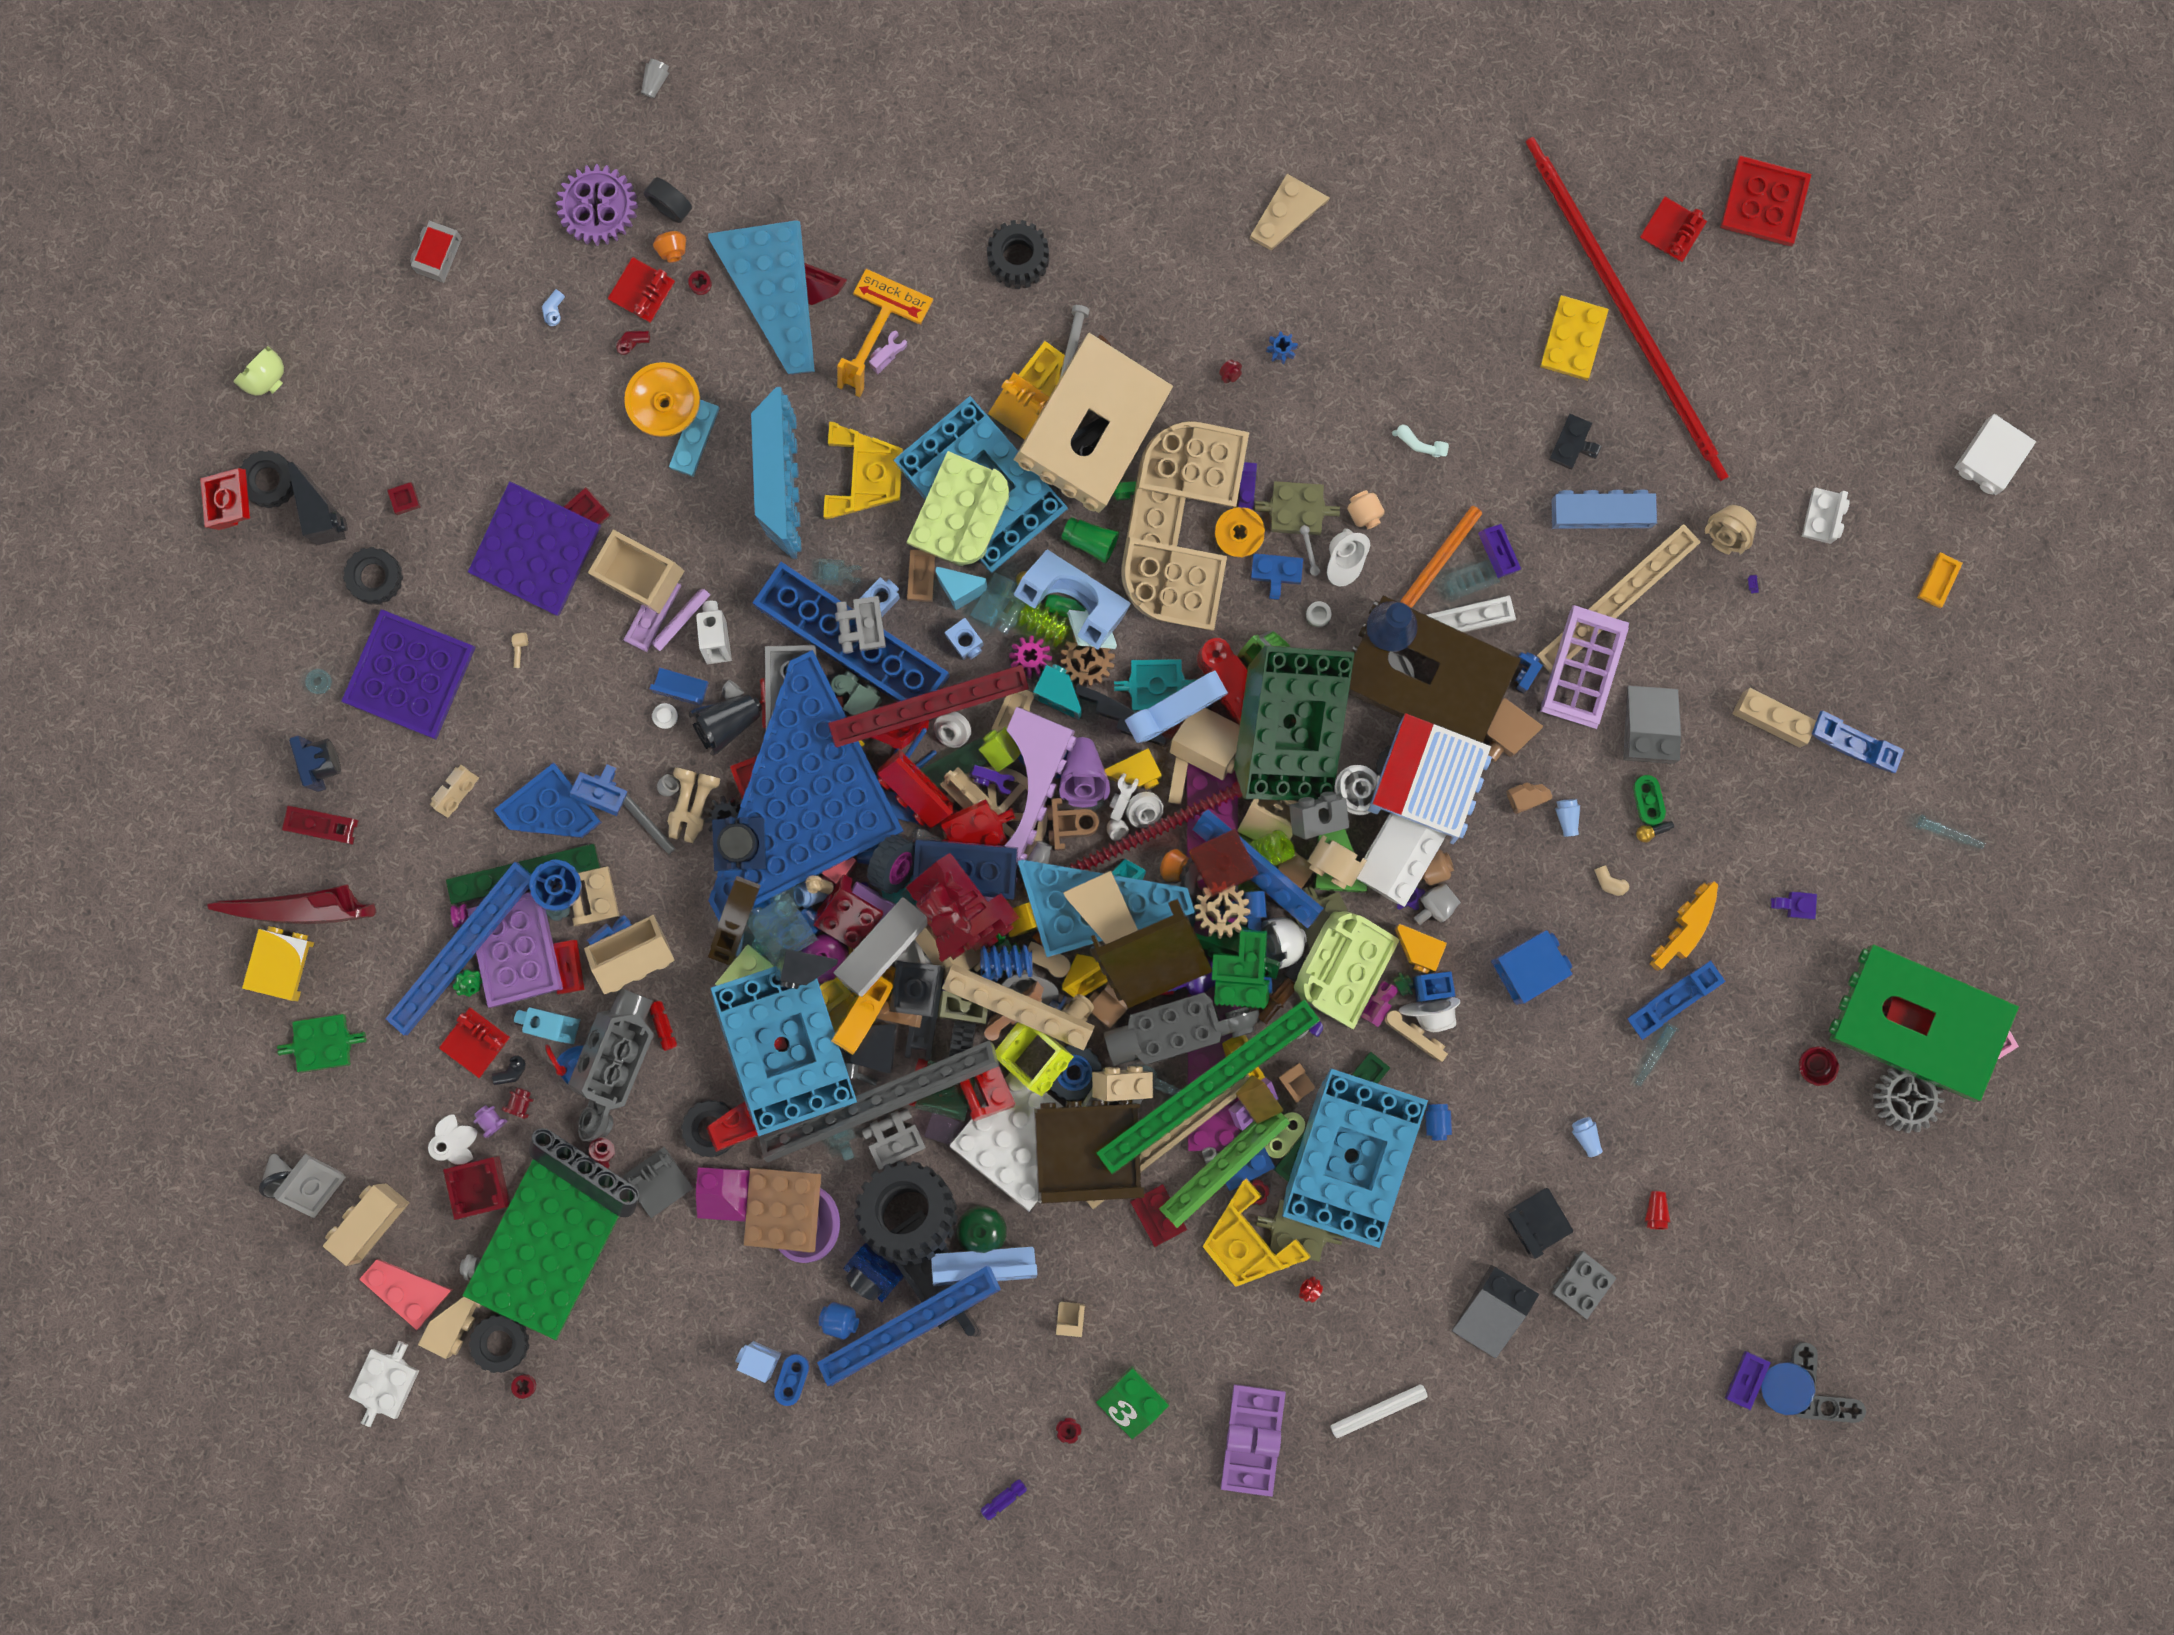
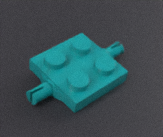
[1114,659,1198,711]

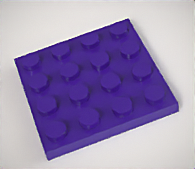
[468,481,601,616]
[341,609,476,740]

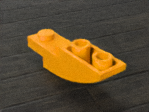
[1649,881,1718,970]
[831,966,896,1055]

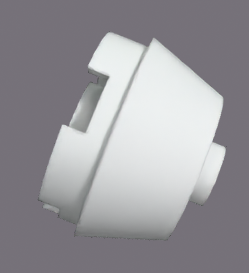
[1334,765,1380,815]

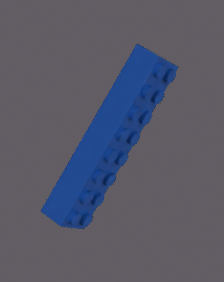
[753,562,950,702]

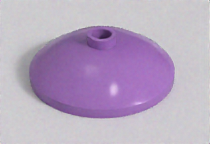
[779,1188,840,1263]

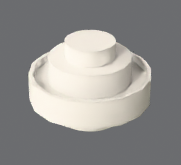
[934,712,971,748]
[1126,792,1163,828]

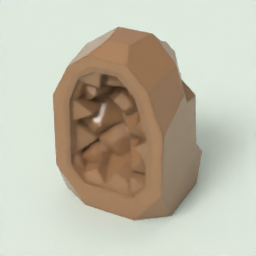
[1506,783,1552,814]

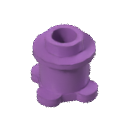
[474,1105,508,1138]

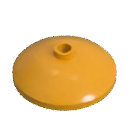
[625,362,700,437]

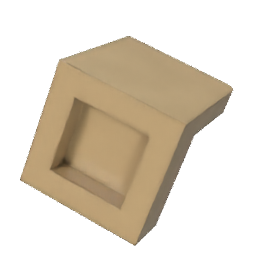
[1056,1302,1085,1337]

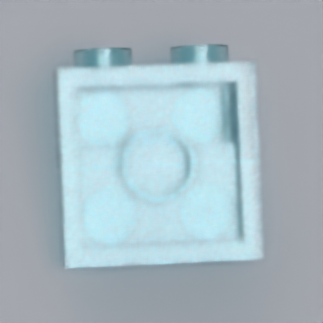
[747,893,818,967]

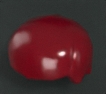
[1798,1046,1839,1086]

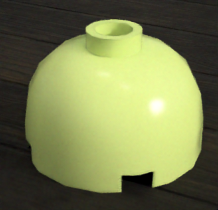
[233,346,284,396]

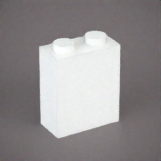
[1954,414,2036,495]

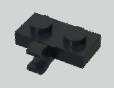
[1549,413,1602,470]

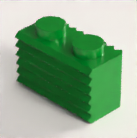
[1214,980,1270,1009]

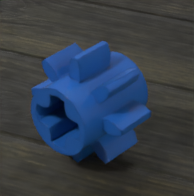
[1266,331,1298,364]

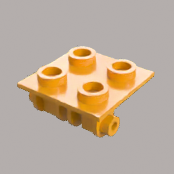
[988,372,1049,439]

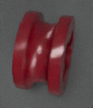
[688,270,712,295]
[511,1374,536,1399]

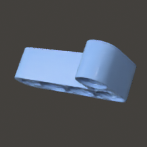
[1125,671,1228,743]

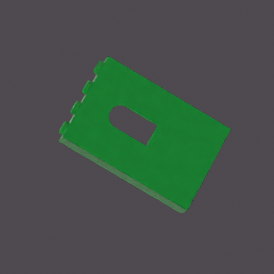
[1828,944,2019,1102]

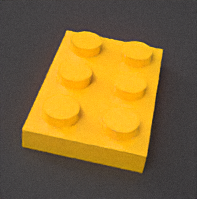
[1540,295,1609,381]

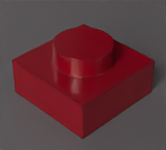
[387,482,421,515]

